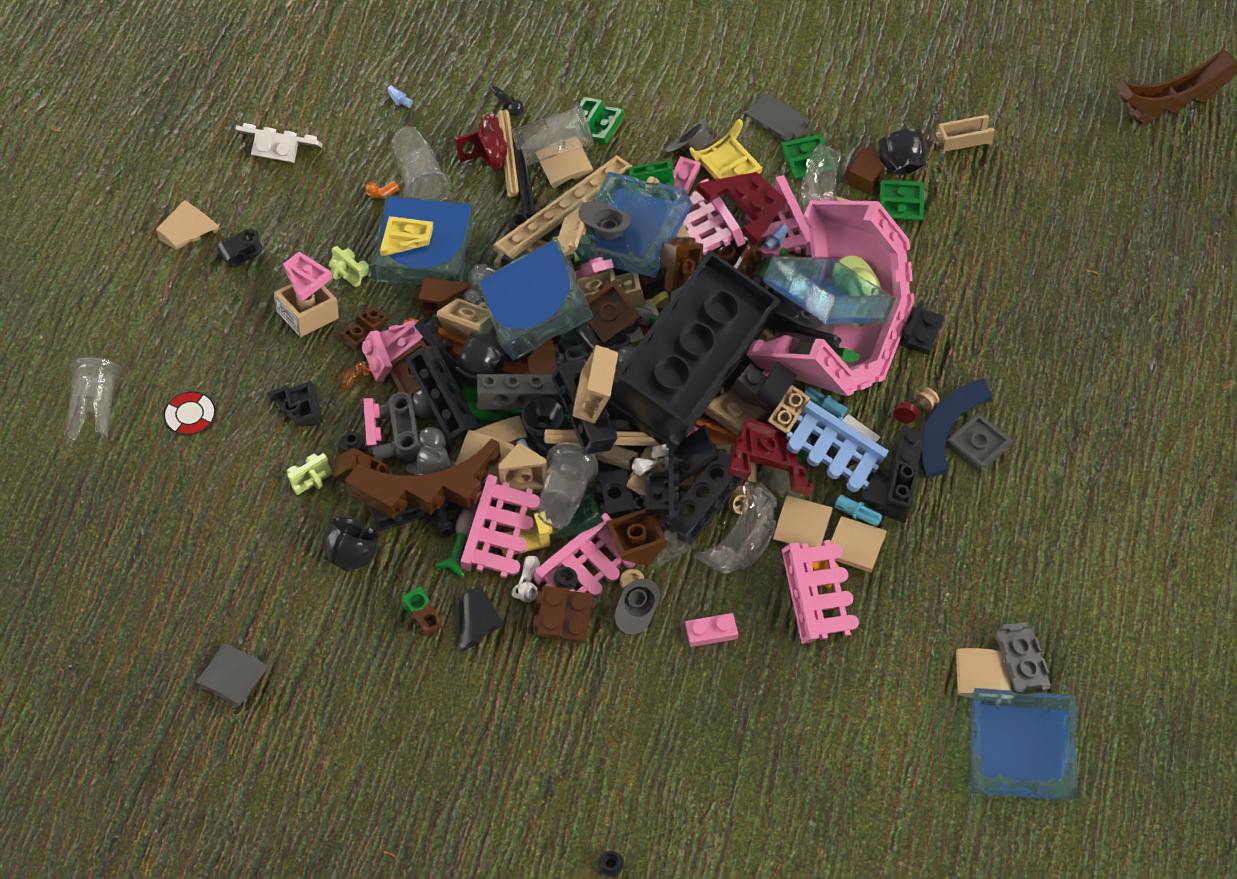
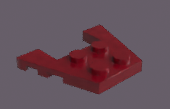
[696,172,787,246]
[727,418,814,496]

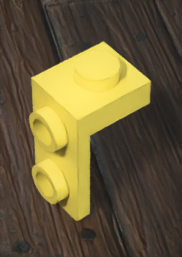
[501,512,553,556]

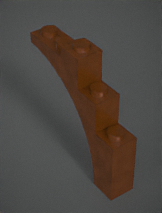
[1116,48,1237,125]
[344,438,501,519]

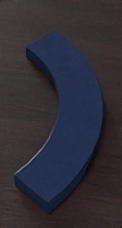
[921,379,992,478]

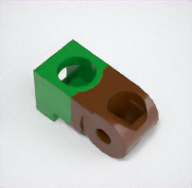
[402,586,442,637]

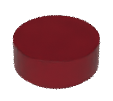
[893,402,918,423]

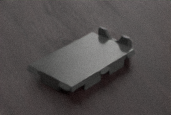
[745,93,811,141]
[994,622,1051,692]

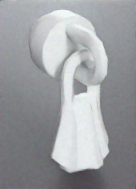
[632,444,669,476]
[511,556,540,602]

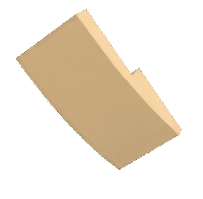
[767,385,810,435]
[475,416,528,444]

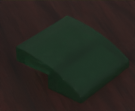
[547,493,604,538]

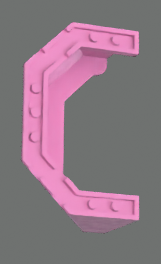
[747,200,914,396]

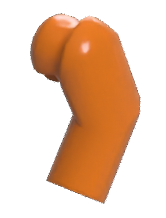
[365,181,399,199]

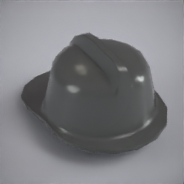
[666,118,714,155]
[578,201,631,240]
[406,445,456,475]
[614,578,660,635]

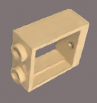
[572,345,618,423]

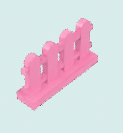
[745,175,811,260]
[675,178,746,255]
[461,474,540,578]
[533,513,636,597]
[781,540,859,644]

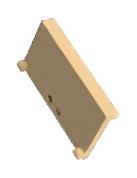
[556,199,591,259]

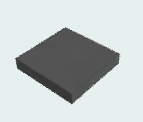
[946,413,1013,473]

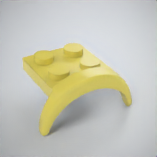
[689,119,762,180]

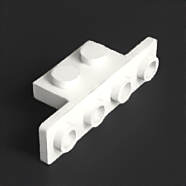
[235,123,322,163]

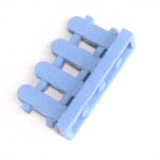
[785,400,888,492]

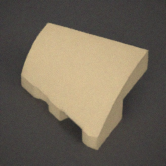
[156,200,219,250]

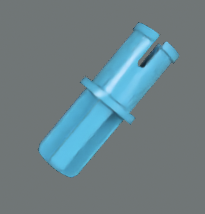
[804,387,848,420]
[835,495,882,526]

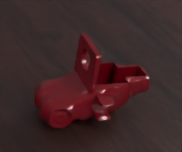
[455,113,508,169]

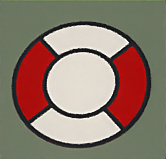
[164,391,216,435]

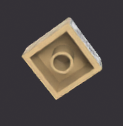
[274,284,339,337]

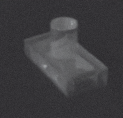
[757,465,803,499]
[651,530,697,569]

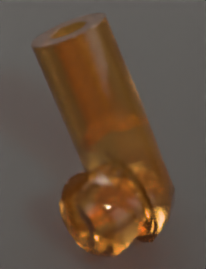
[340,361,370,390]

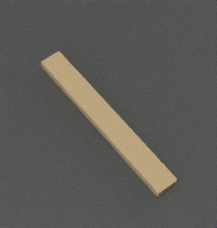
[493,155,633,259]

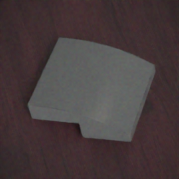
[196,644,268,706]

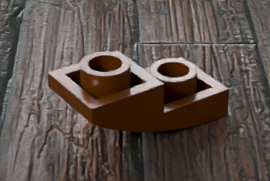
[340,305,389,351]

